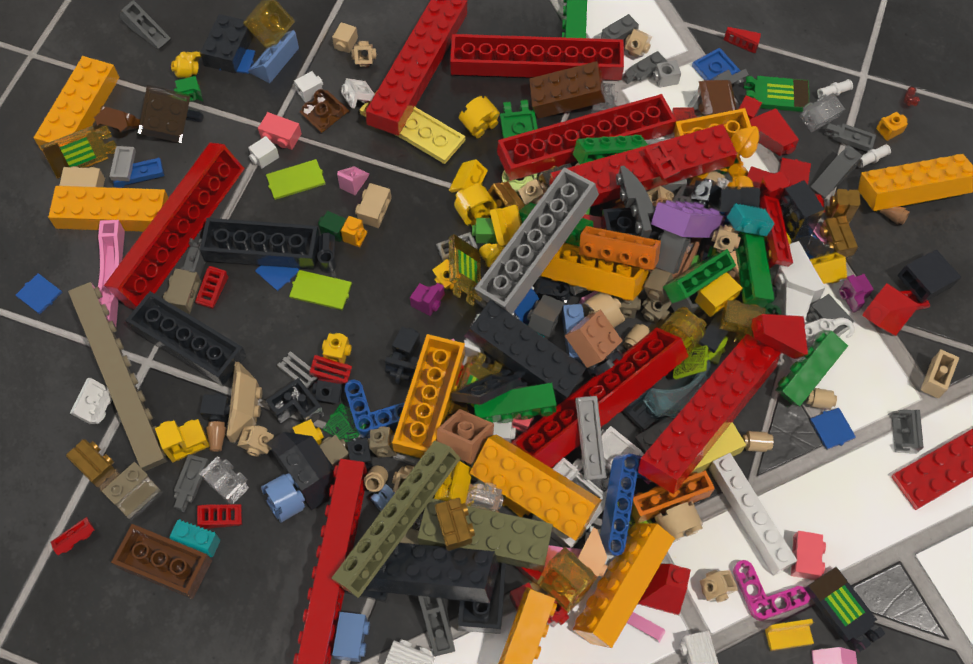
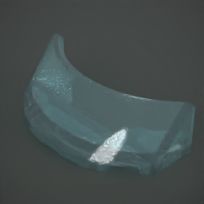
[643,356,712,418]

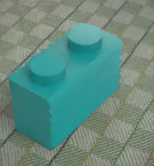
[727,203,774,236]
[170,519,220,557]

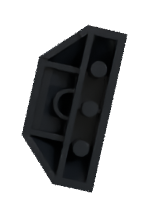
[266,432,335,511]

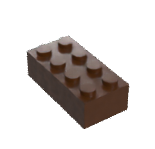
[530,61,606,119]
[111,524,212,599]

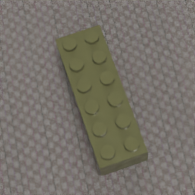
[418,498,553,572]

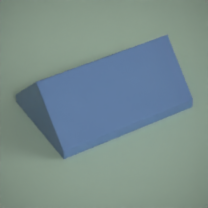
[248,30,299,83]

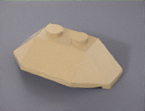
[227,362,262,442]

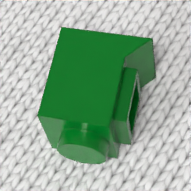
[174,76,203,101]

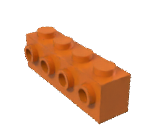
[579,226,661,270]
[631,470,715,523]

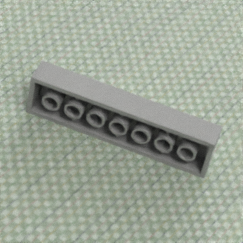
[475,168,599,314]

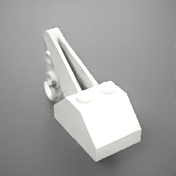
[773,241,855,342]

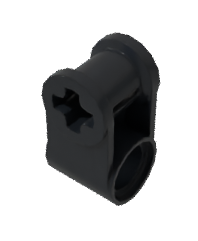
[534,277,570,304]

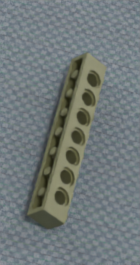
[331,440,461,598]

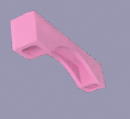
[98,220,125,327]

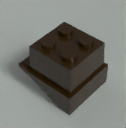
[138,85,190,143]

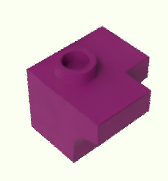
[839,274,874,313]
[410,283,445,316]

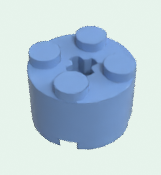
[261,473,305,523]

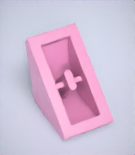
[337,166,369,195]
[812,647,857,664]

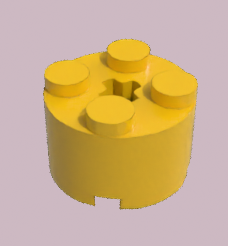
[459,96,500,138]
[454,183,497,226]

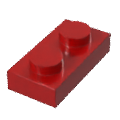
[51,517,94,555]

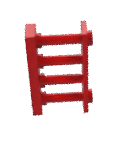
[760,195,793,269]

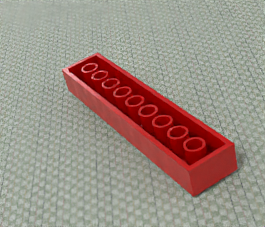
[366,0,468,136]
[450,34,624,80]
[497,94,677,181]
[550,124,737,206]
[104,143,245,309]
[511,328,689,468]
[638,334,781,495]
[293,459,367,664]

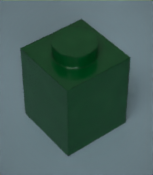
[318,211,347,242]

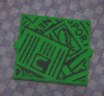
[323,404,367,444]

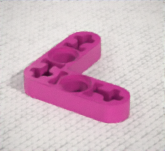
[733,560,810,621]

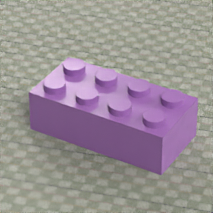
[651,200,726,238]

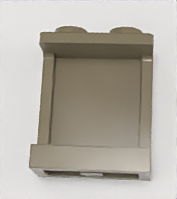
[102,462,161,519]

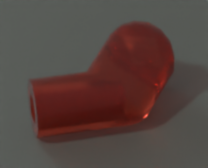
[904,87,920,106]

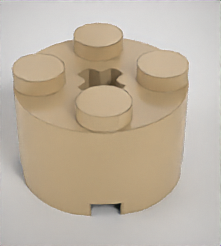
[582,292,625,328]
[654,501,703,543]

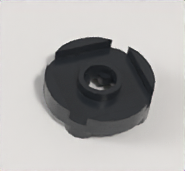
[587,348,624,377]

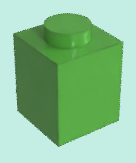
[472,218,497,243]

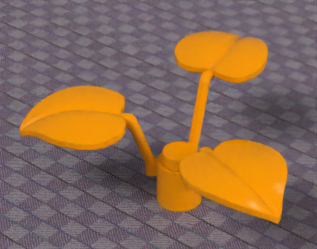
[689,126,759,187]

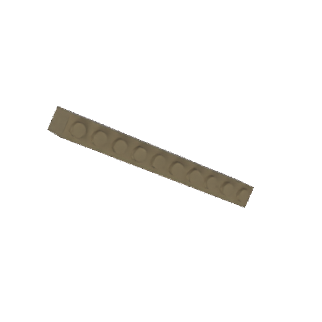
[68,282,168,471]

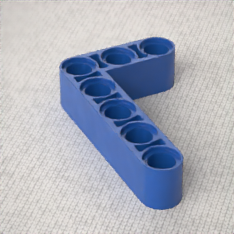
[345,380,448,438]
[600,454,652,556]

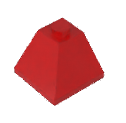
[862,283,919,336]
[638,564,691,616]

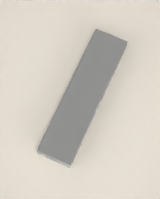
[575,396,606,480]

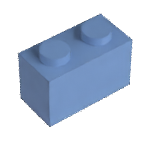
[332,612,370,662]

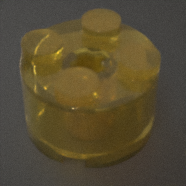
[660,307,706,353]

